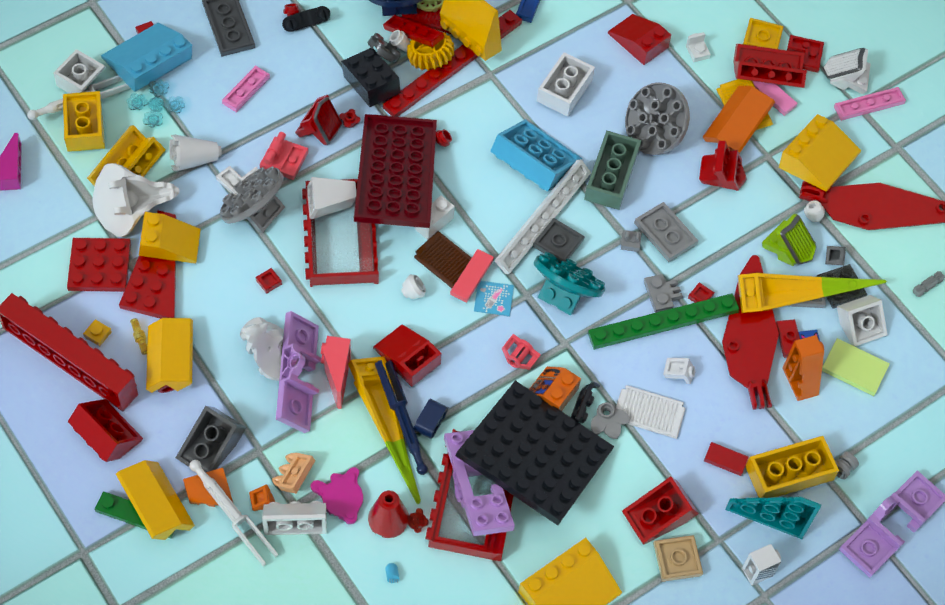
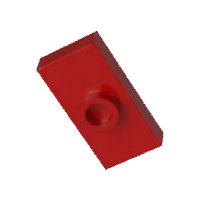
[776,319,800,358]

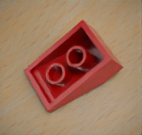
[608,14,672,65]
[622,476,699,545]

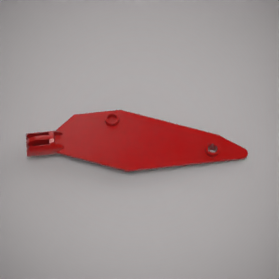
[799,181,945,230]
[722,255,779,410]

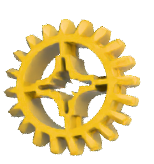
[407,33,454,71]

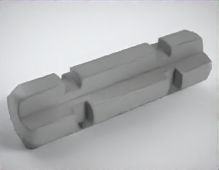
[913,271,945,297]

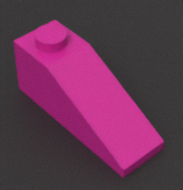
[0,133,21,191]

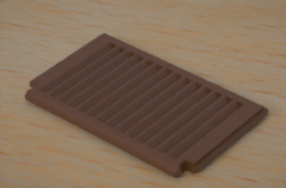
[414,231,472,288]

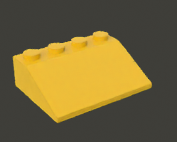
[440,0,502,61]
[779,114,861,192]
[518,537,622,605]

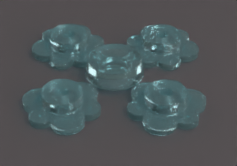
[127,79,185,128]

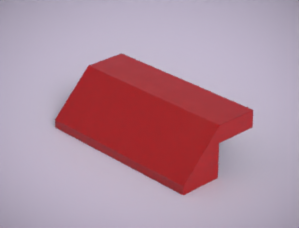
[733,44,807,88]

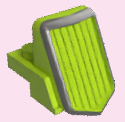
[762,214,816,266]

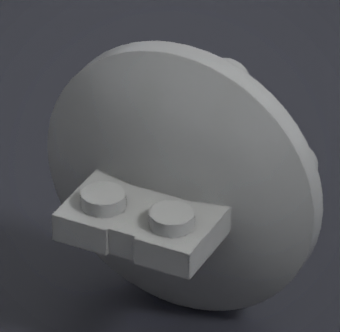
[625,82,690,155]
[220,166,285,233]

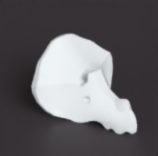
[93,163,180,237]
[240,317,299,381]

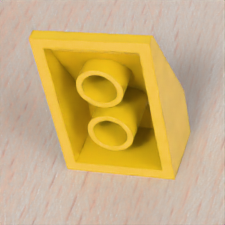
[63,91,105,152]
[139,212,201,264]

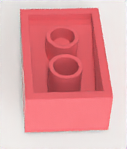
[321,336,351,409]

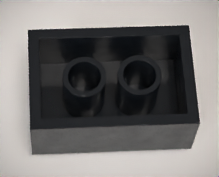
[341,48,401,107]

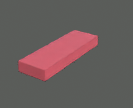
[450,249,494,303]

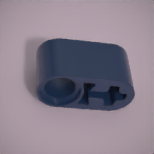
[414,398,448,439]

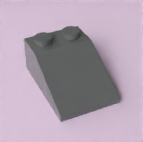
[175,405,247,472]

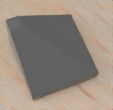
[825,246,846,266]

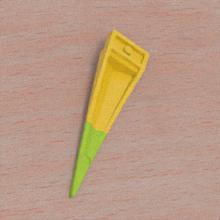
[737,273,887,313]
[348,356,421,504]

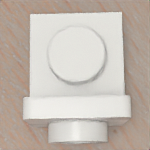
[686,32,711,63]
[663,358,696,384]

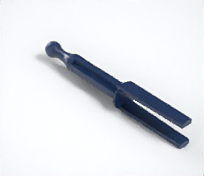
[375,360,428,475]

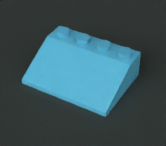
[101,23,192,92]
[490,119,582,192]

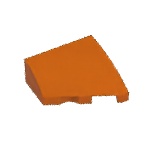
[183,468,233,507]

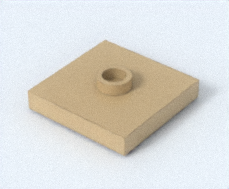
[653,535,703,582]

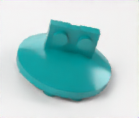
[534,252,605,315]

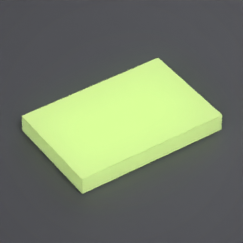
[822,338,890,396]

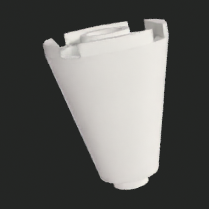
[169,134,222,172]

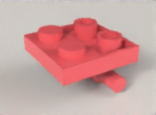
[260,132,309,180]

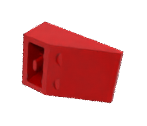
[373,324,442,387]

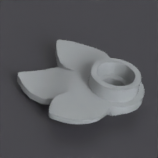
[591,402,630,439]

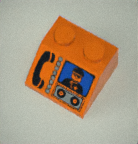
[529,366,581,411]

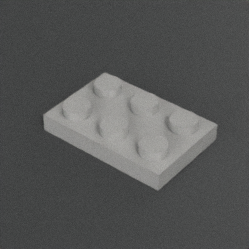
[634,202,698,262]

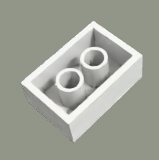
[537,52,595,117]

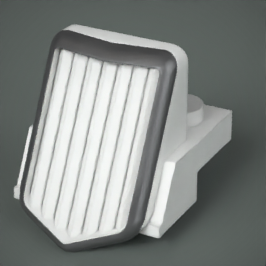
[823,48,871,94]

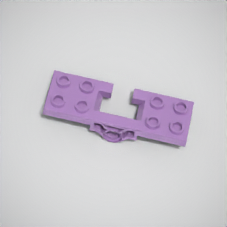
[276,311,321,433]
[444,430,515,536]
[839,470,945,578]

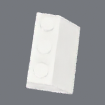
[262,501,327,535]

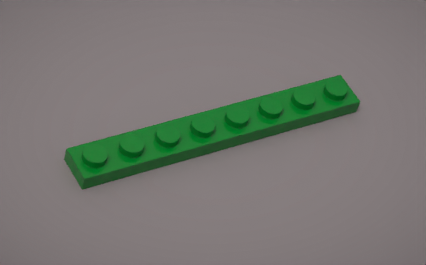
[588,293,739,350]

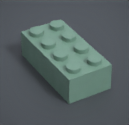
[584,130,641,210]

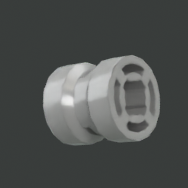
[835,451,859,479]

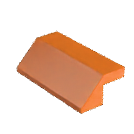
[703,86,775,154]

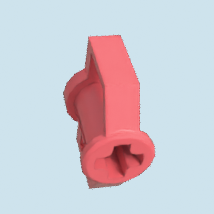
[502,334,541,370]

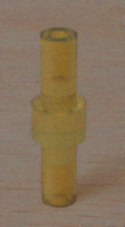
[130,318,147,355]

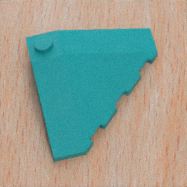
[725,497,822,539]

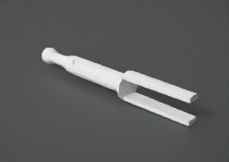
[27,75,131,120]
[189,460,279,567]

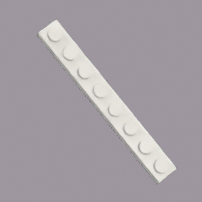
[494,159,591,274]

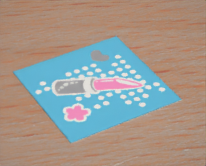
[474,281,514,316]

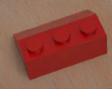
[68,399,143,462]

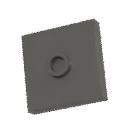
[533,218,585,263]

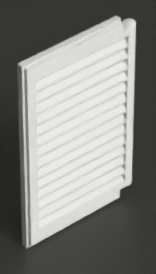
[616,385,686,439]

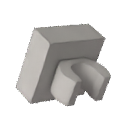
[621,230,641,252]

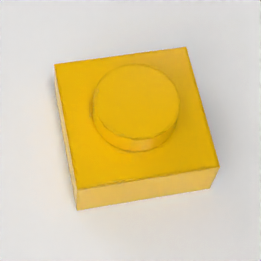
[83,319,112,346]

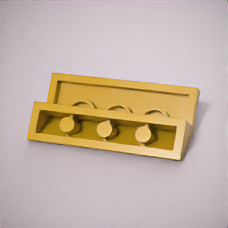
[87,125,166,186]
[146,318,193,393]
[116,460,195,540]

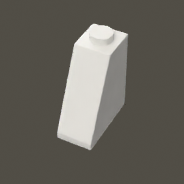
[307,177,357,219]

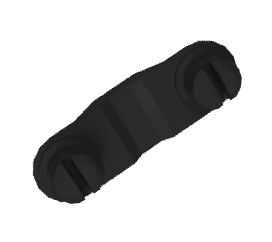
[282,6,330,32]

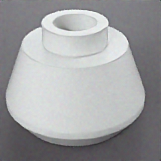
[401,274,426,299]

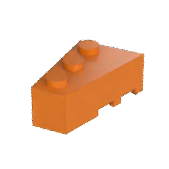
[783,335,824,401]

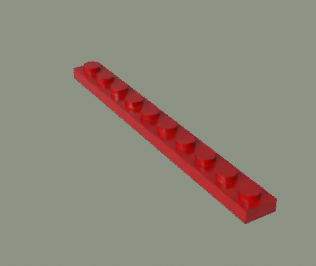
[383,10,522,117]

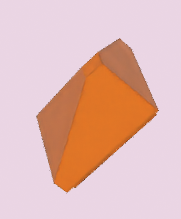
[249,484,275,511]

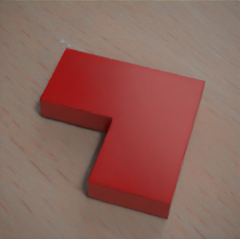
[787,35,824,73]

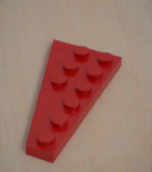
[119,210,176,319]

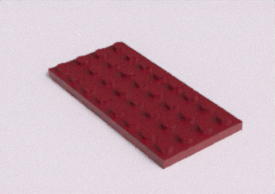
[354,114,437,228]

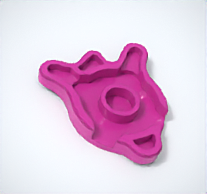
[310,467,363,524]

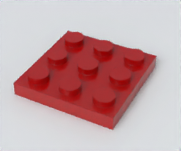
[67,238,131,292]

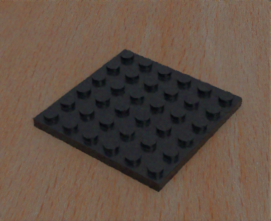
[455,380,614,525]

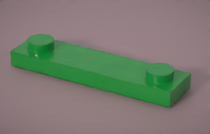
[94,491,175,538]

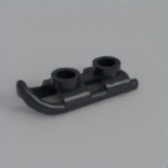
[571,382,600,424]

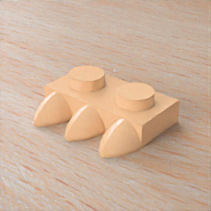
[272,453,316,494]

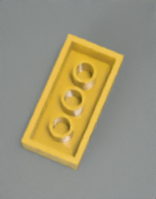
[745,436,839,498]

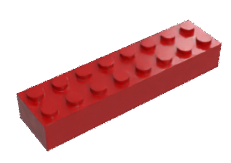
[0,293,138,412]

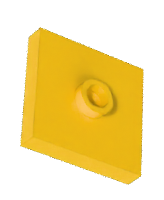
[743,18,784,49]

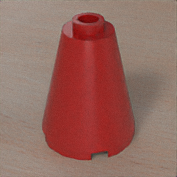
[368,490,409,538]

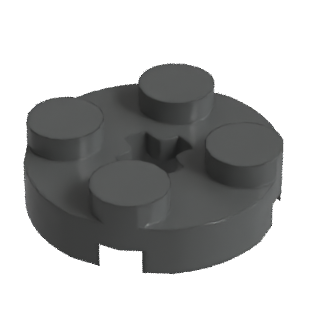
[367,33,401,63]

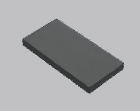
[202,0,255,57]

